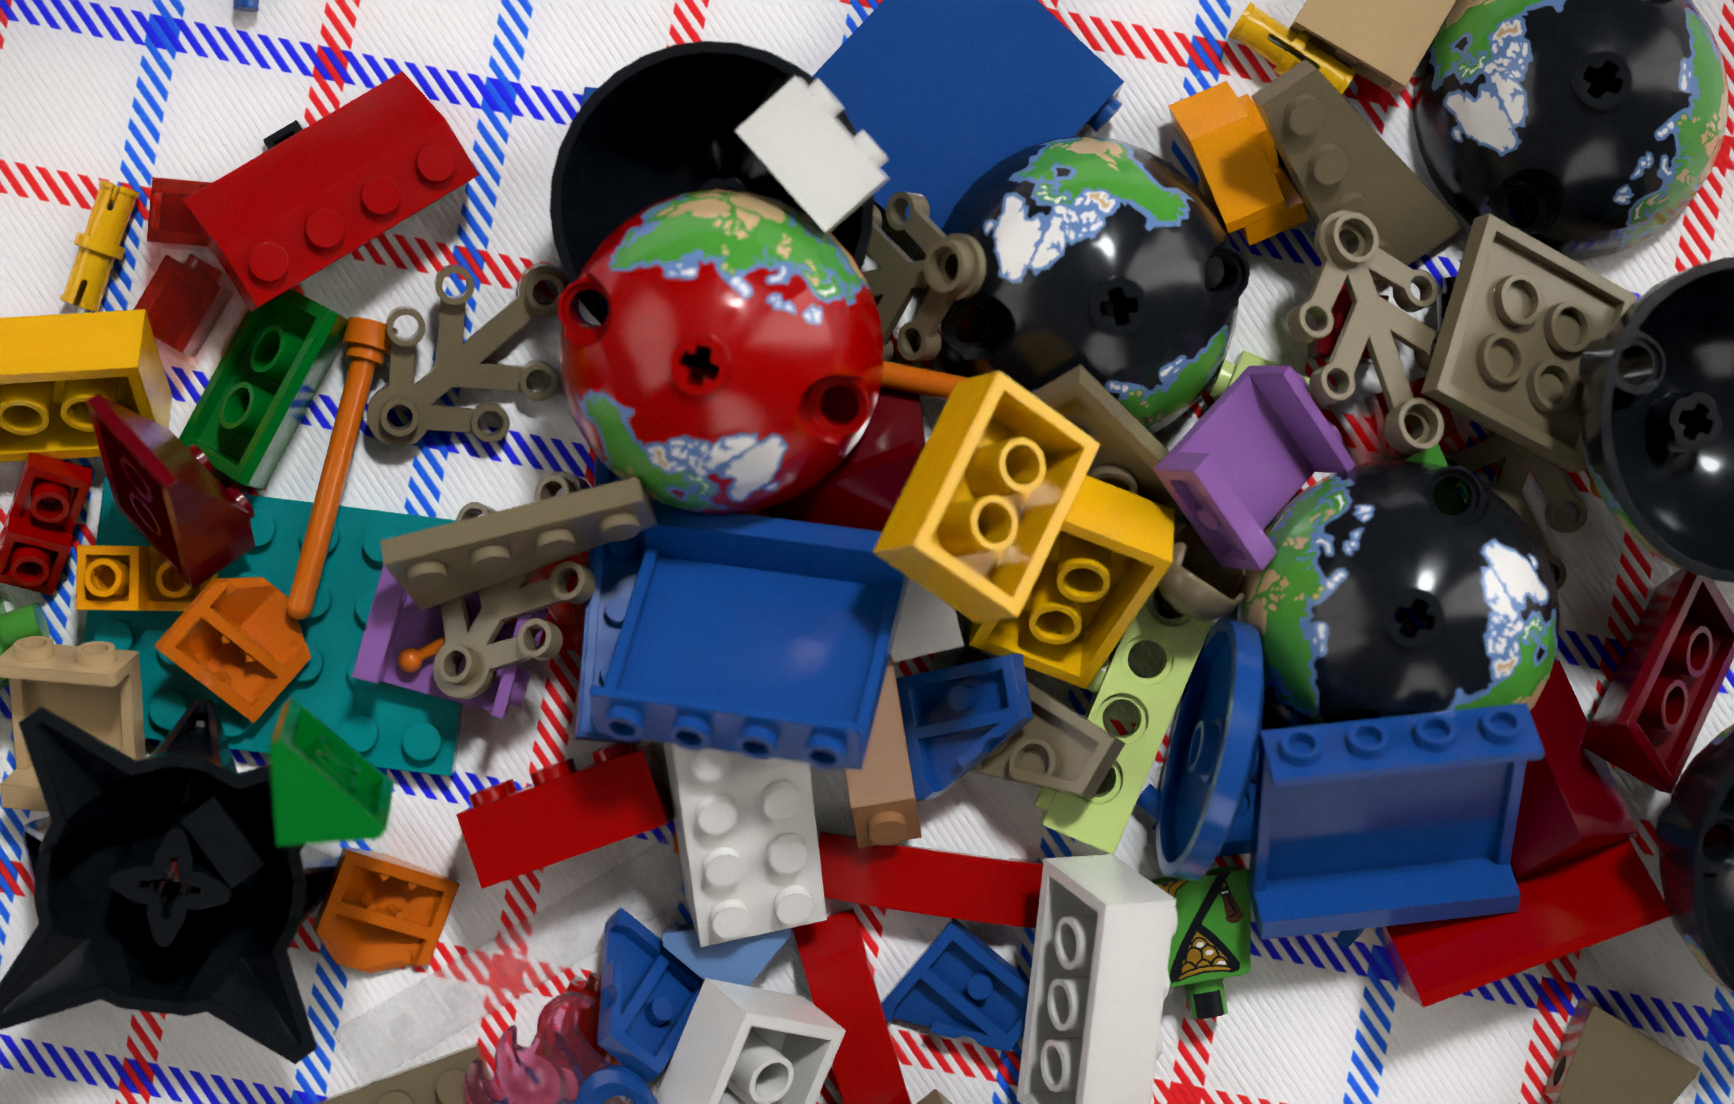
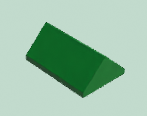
[179,289,348,489]
[269,697,394,846]

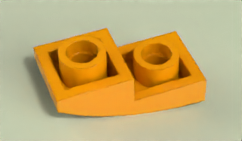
[76,545,218,611]

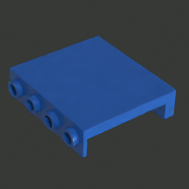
[812,0,1125,236]
[589,502,909,770]
[1248,703,1544,940]

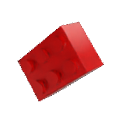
[456,743,674,889]

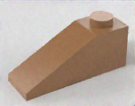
[844,655,922,848]

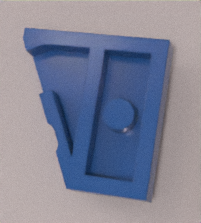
[896,654,1033,801]
[597,907,704,1084]
[881,918,1030,1052]

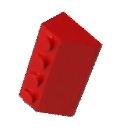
[182,71,479,312]
[1379,839,1670,1008]

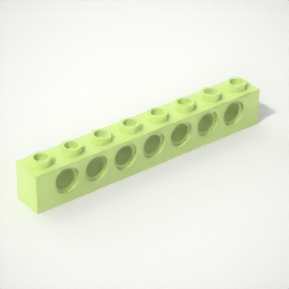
[1034,350,1311,855]

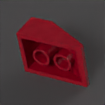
[86,394,255,590]

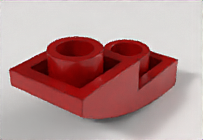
[0,452,92,596]

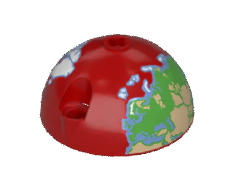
[558,189,884,514]

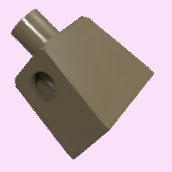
[1544,998,1701,1104]

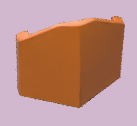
[154,577,311,723]
[312,847,460,973]

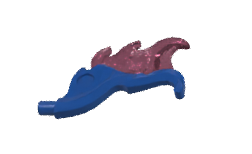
[464,991,658,1104]

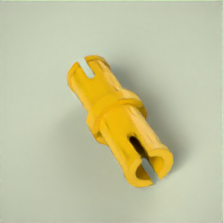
[1228,2,1357,95]
[59,180,140,312]

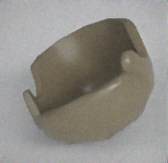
[1157,520,1246,622]

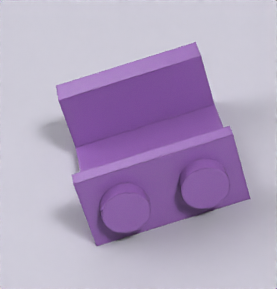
[1153,365,1356,571]
[352,565,549,719]

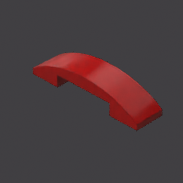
[819,831,1043,928]
[793,908,912,1104]

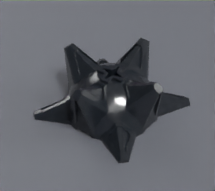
[0,699,338,1064]

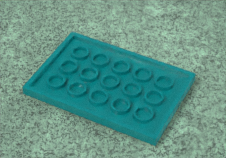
[83,477,463,776]

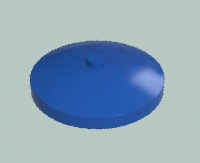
[1156,618,1264,881]

